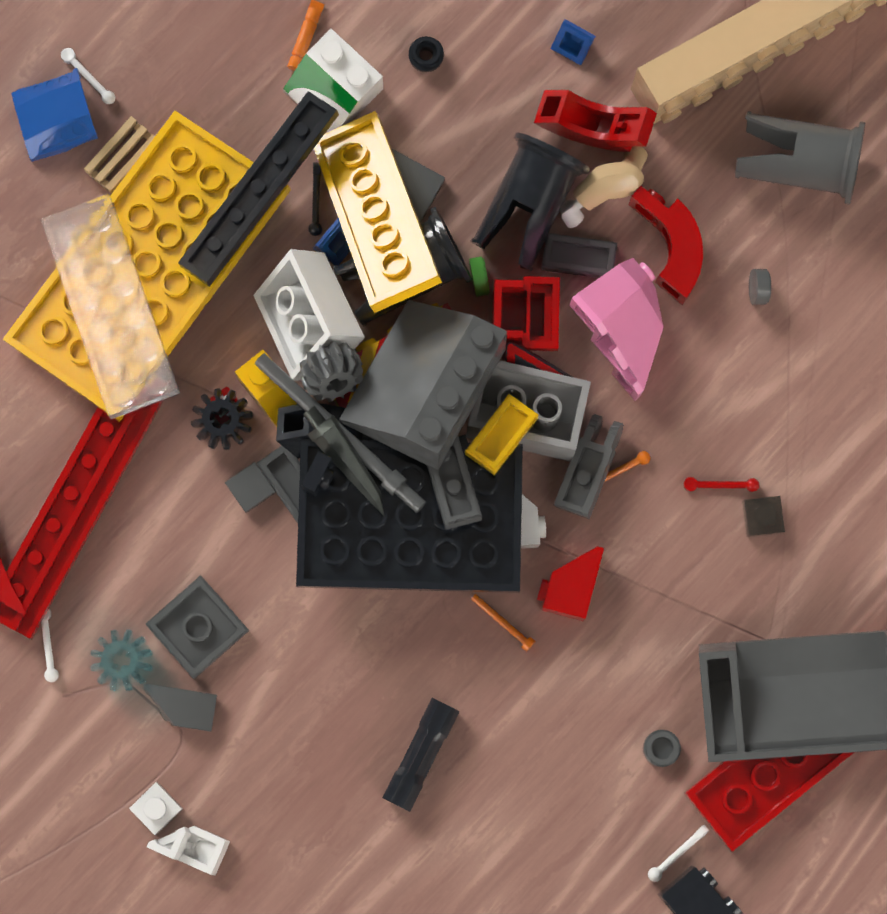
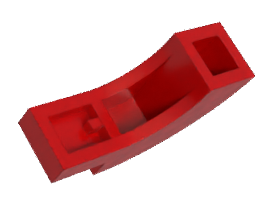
[534,90,657,152]
[628,186,703,305]

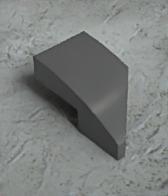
[143,684,217,731]

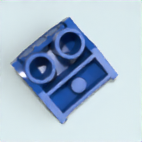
[11,68,98,162]

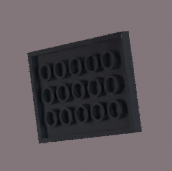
[296,439,523,593]

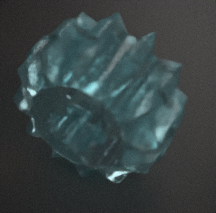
[90,629,153,692]

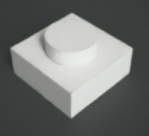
[129,782,183,835]

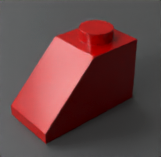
[537,546,604,622]

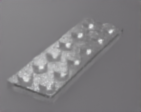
[41,194,180,419]

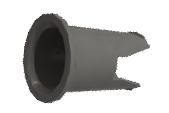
[735,111,865,205]

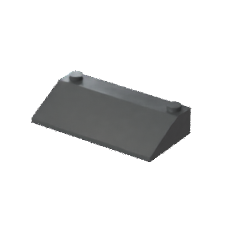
[699,630,887,762]

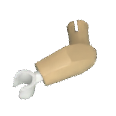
[560,147,648,228]

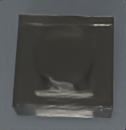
[742,496,785,537]

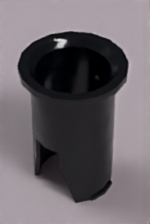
[470,132,590,272]
[333,207,472,327]

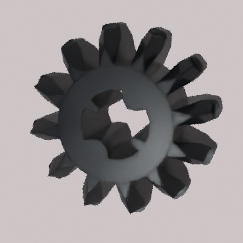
[191,388,254,451]

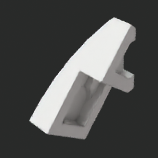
[147,826,230,876]

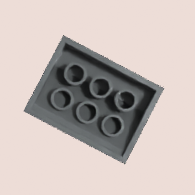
[339,300,507,470]

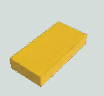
[465,394,539,476]

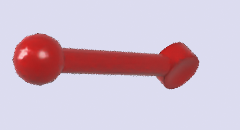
[683,477,760,492]

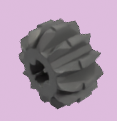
[300,341,364,403]

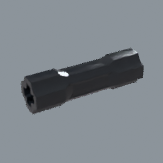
[382,698,460,812]

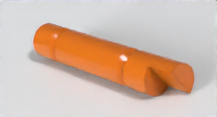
[287,0,325,71]

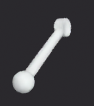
[61,48,116,104]
[41,609,59,682]
[648,825,709,882]

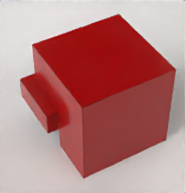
[492,276,560,351]

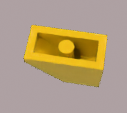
[235,349,297,428]

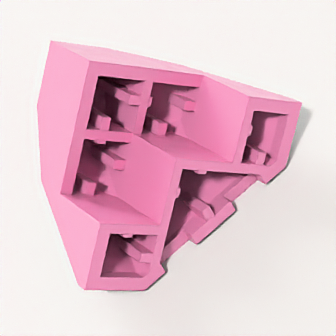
[569,258,663,401]

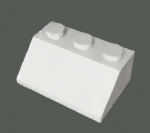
[253,249,365,381]

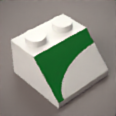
[283,29,383,132]

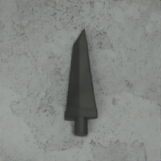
[303,406,384,515]

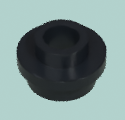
[408,36,444,72]

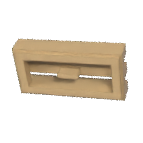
[84,116,155,194]

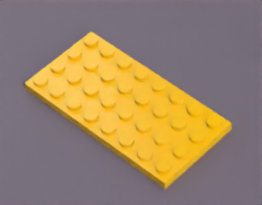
[3,111,291,422]

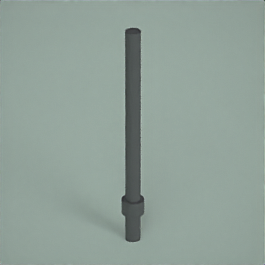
[255,353,426,513]

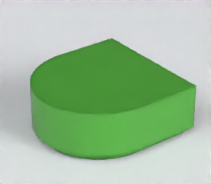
[469,256,490,297]

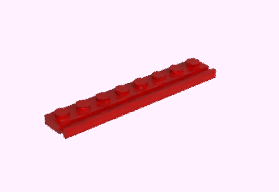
[0,373,173,640]

